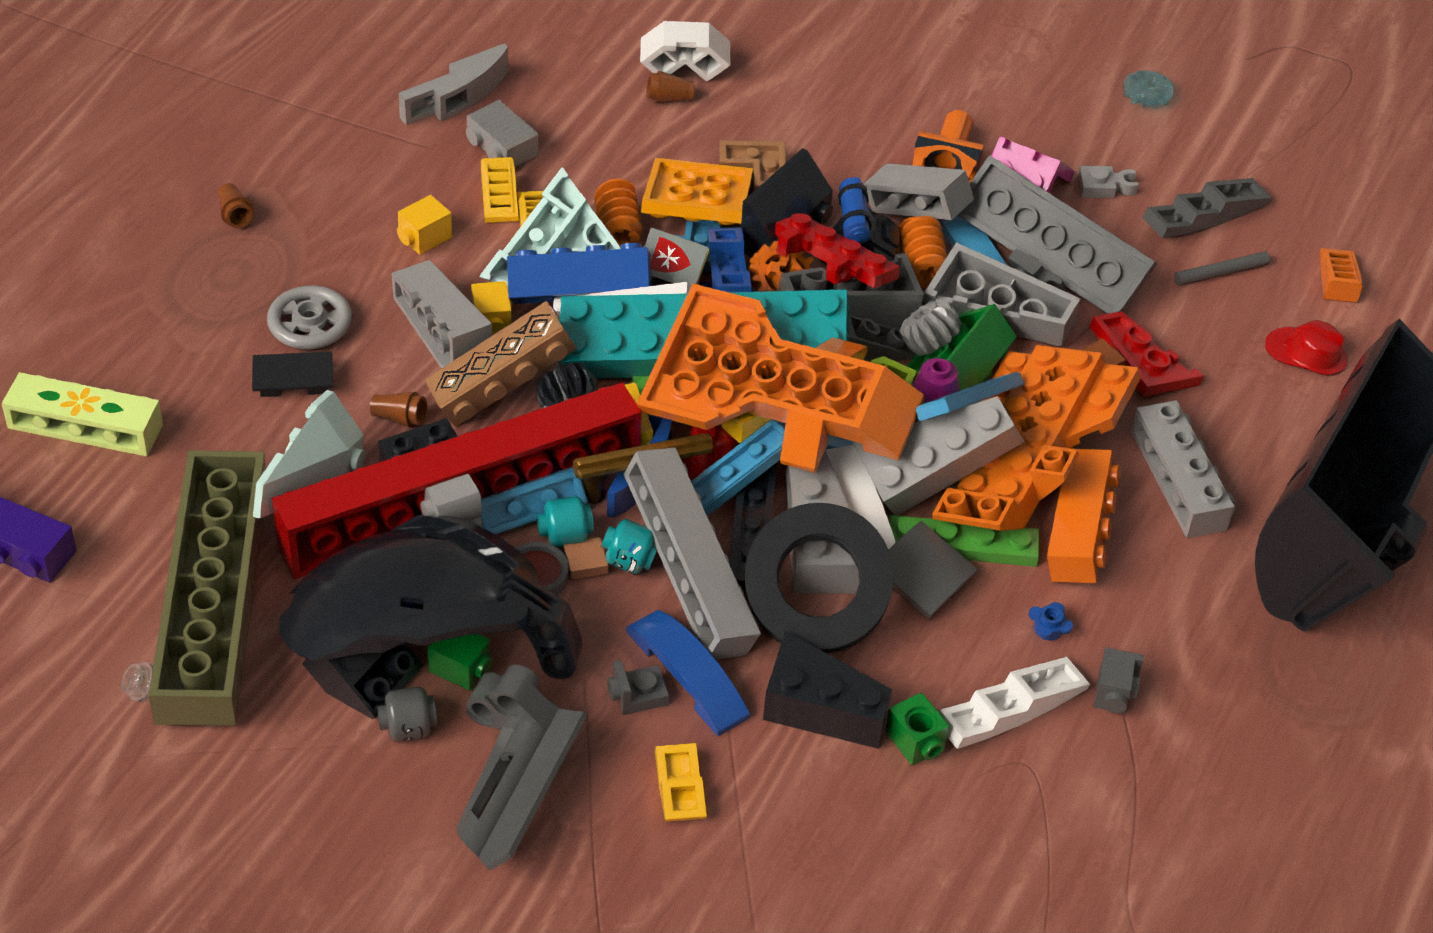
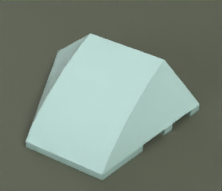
[479,167,621,287]

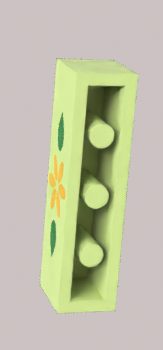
[2,372,163,457]

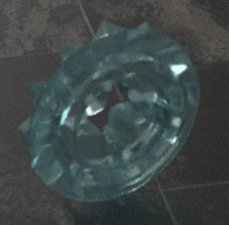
[1123,70,1174,109]

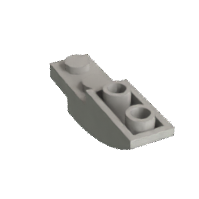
[398,43,508,125]

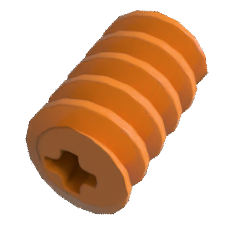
[594,178,642,248]
[899,216,947,289]

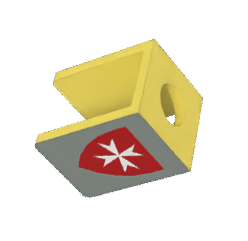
[644,228,709,286]

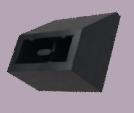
[302,643,423,719]

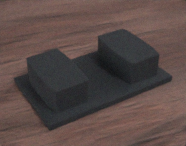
[252,351,333,397]

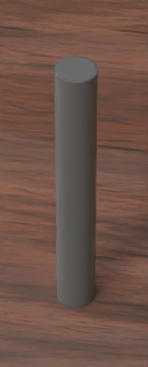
[1174,251,1270,286]

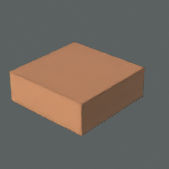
[563,537,608,580]

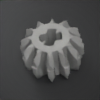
[899,299,962,356]

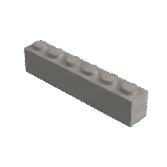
[624,447,761,660]

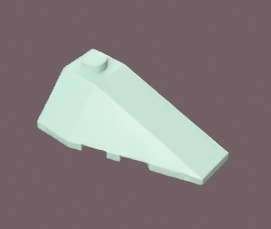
[253,390,366,519]

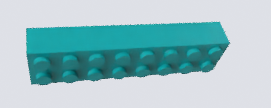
[558,290,850,379]

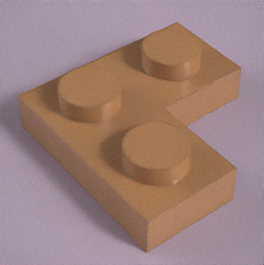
[719,140,786,192]

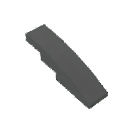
[1143,178,1272,238]

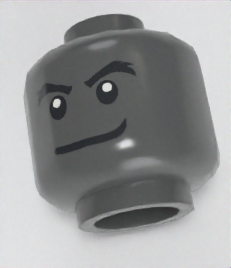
[377,687,437,742]

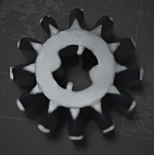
[536,362,598,408]

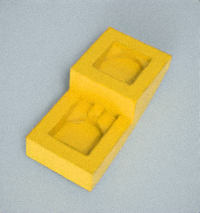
[655,743,707,822]

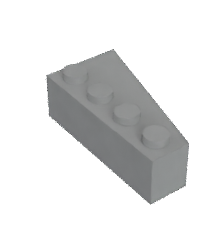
[923,242,1081,347]
[391,260,492,368]
[852,396,1025,515]

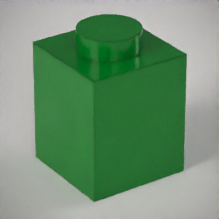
[428,634,493,691]

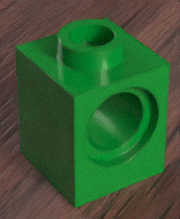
[885,692,949,765]

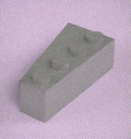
[785,450,859,594]

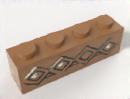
[424,301,577,427]

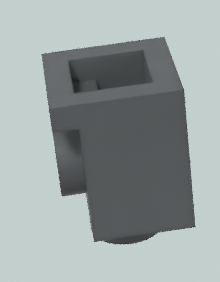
[1093,647,1144,714]

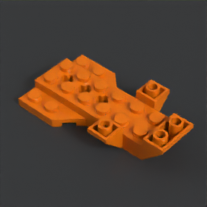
[637,283,924,473]
[932,345,1141,531]

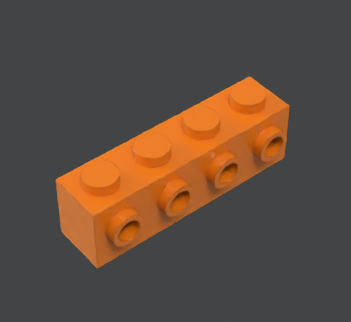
[1047,449,1121,583]

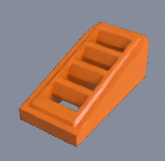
[1319,248,1362,303]

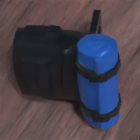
[821,177,901,265]

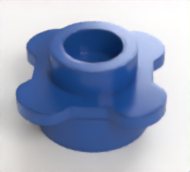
[1028,602,1073,641]

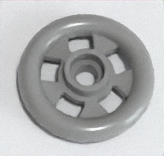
[267,285,352,350]

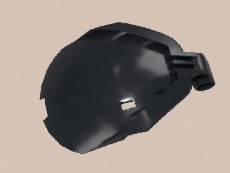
[279,515,583,679]

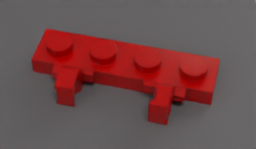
[775,213,900,289]

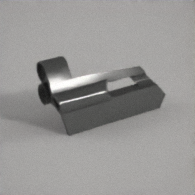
[456,664,588,870]

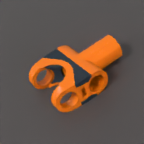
[912,110,984,183]

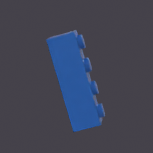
[507,243,652,305]

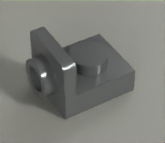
[607,660,669,715]

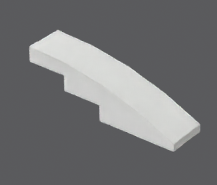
[826,445,896,550]
[938,657,1090,749]

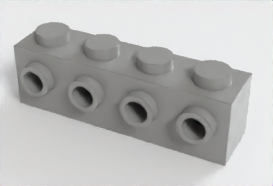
[1131,400,1235,539]

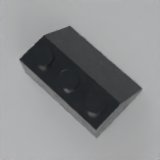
[741,148,833,264]

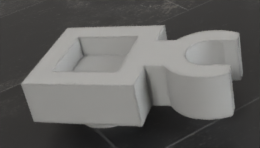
[1078,166,1138,198]

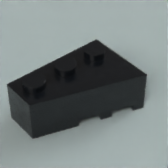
[763,631,892,749]

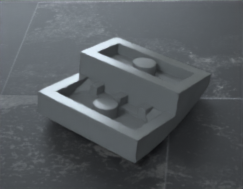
[889,521,978,620]

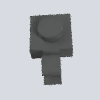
[1008,248,1065,290]

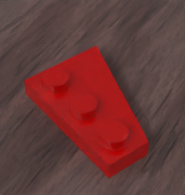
[1089,311,1204,397]

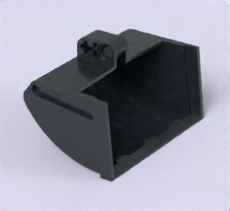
[1255,319,1433,631]

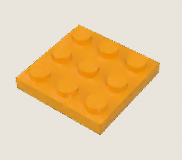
[641,158,753,225]

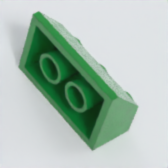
[907,304,1017,390]

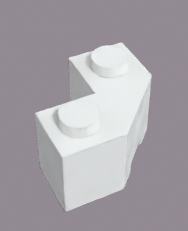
[640,21,730,82]

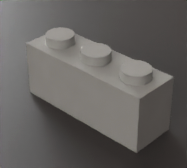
[864,163,974,220]

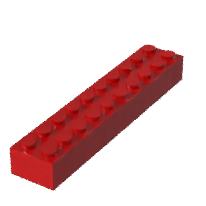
[271,382,642,580]

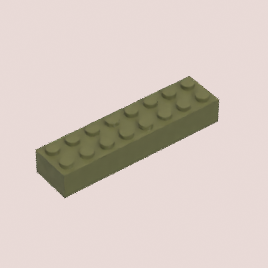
[149,450,266,726]

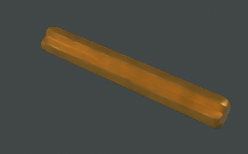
[573,433,713,479]

